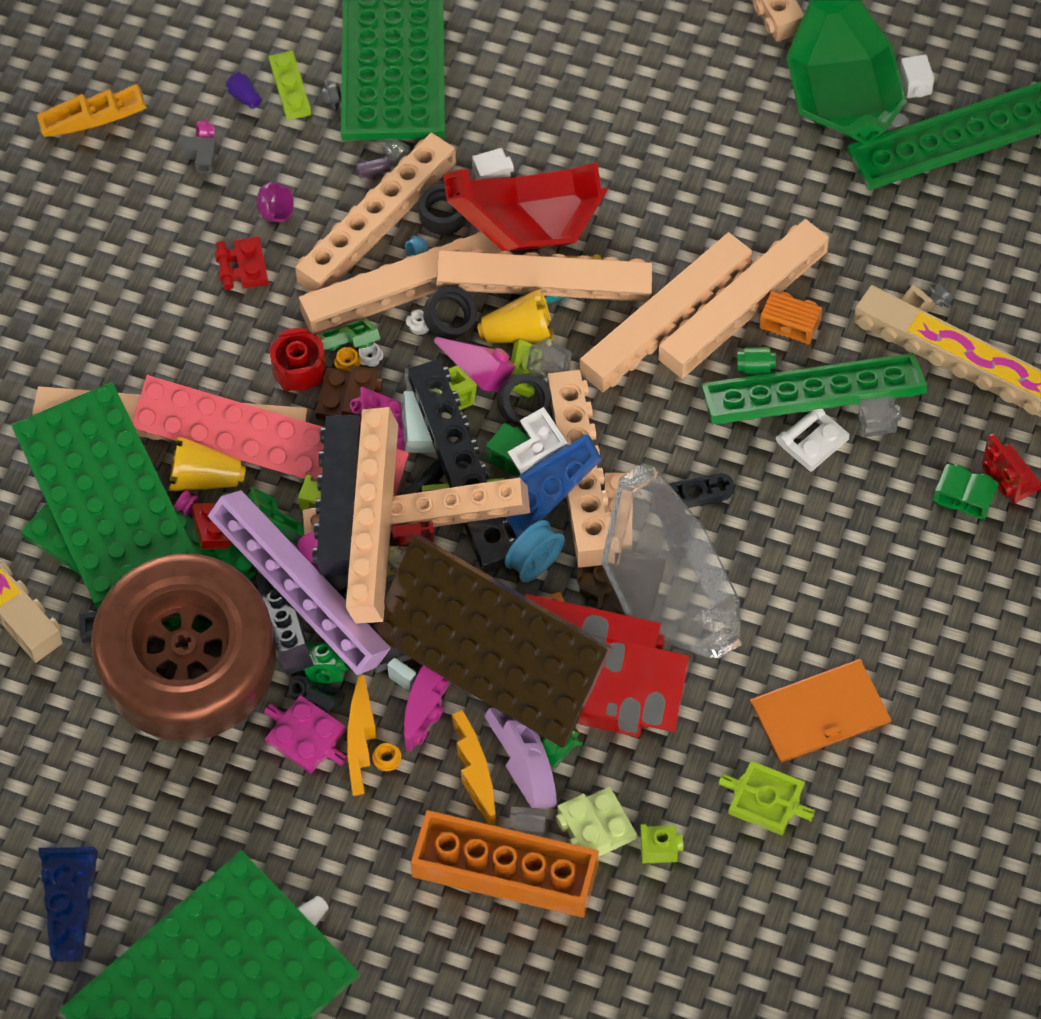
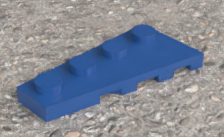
[506,434,602,538]

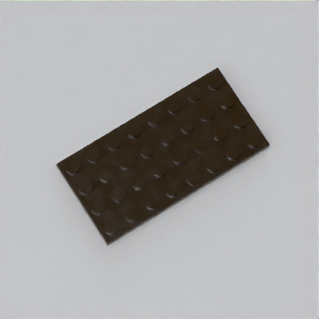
[373,534,612,748]

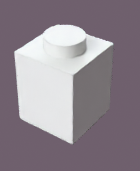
[900,55,934,98]
[472,148,514,179]

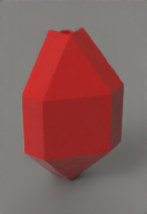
[443,162,609,251]

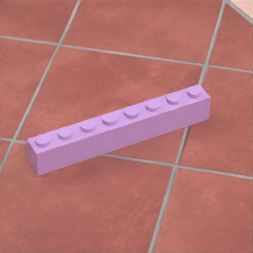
[208,491,391,675]

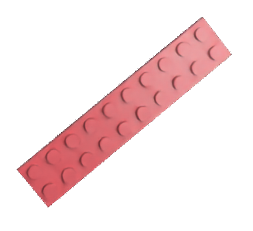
[132,375,410,496]

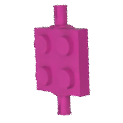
[264,695,348,774]

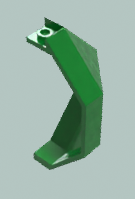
[786,0,907,144]

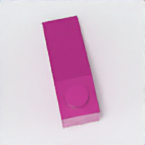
[434,337,516,392]

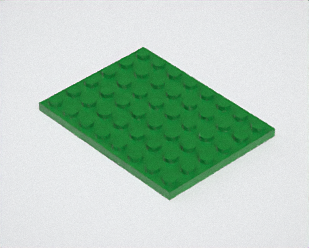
[59,850,360,1019]

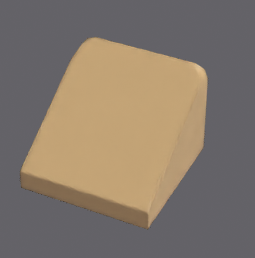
[901,284,937,313]

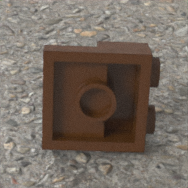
[315,366,383,421]

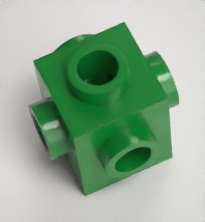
[304,642,349,683]

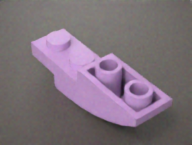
[484,708,557,808]

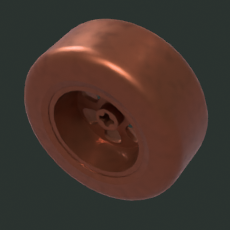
[91,554,276,741]

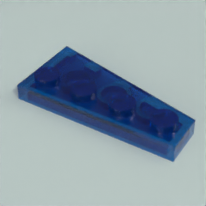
[38,847,98,962]

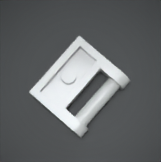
[776,409,850,472]

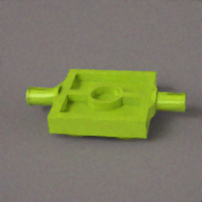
[718,761,815,836]

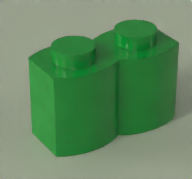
[933,464,999,519]

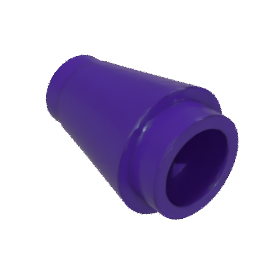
[225,72,262,109]

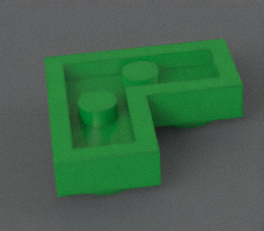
[316,318,380,351]
[247,488,304,544]

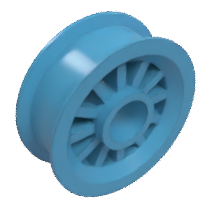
[505,520,565,582]

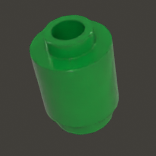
[737,347,776,375]

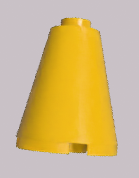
[477,289,554,343]
[169,436,246,491]

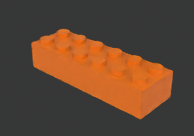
[411,810,599,918]

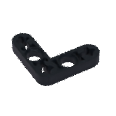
[655,473,734,559]

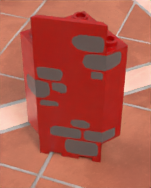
[525,594,689,738]

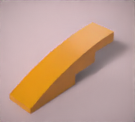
[37,84,147,137]
[348,675,376,796]
[452,710,496,826]

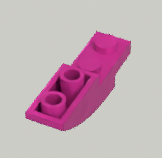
[404,666,449,752]

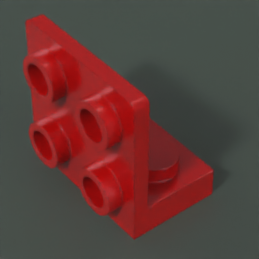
[982,434,1041,504]

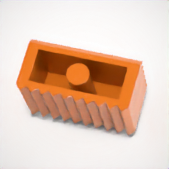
[760,291,822,345]

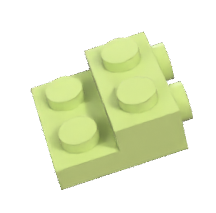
[555,787,637,856]

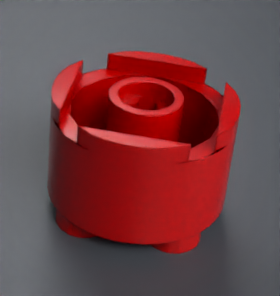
[270,328,326,391]

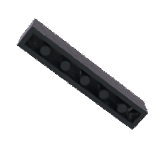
[312,415,361,575]

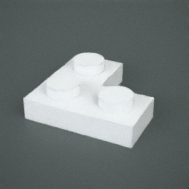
[508,407,568,475]

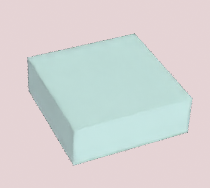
[387,658,416,692]

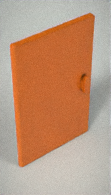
[749,659,891,763]

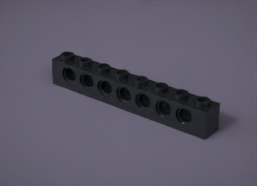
[408,359,515,573]

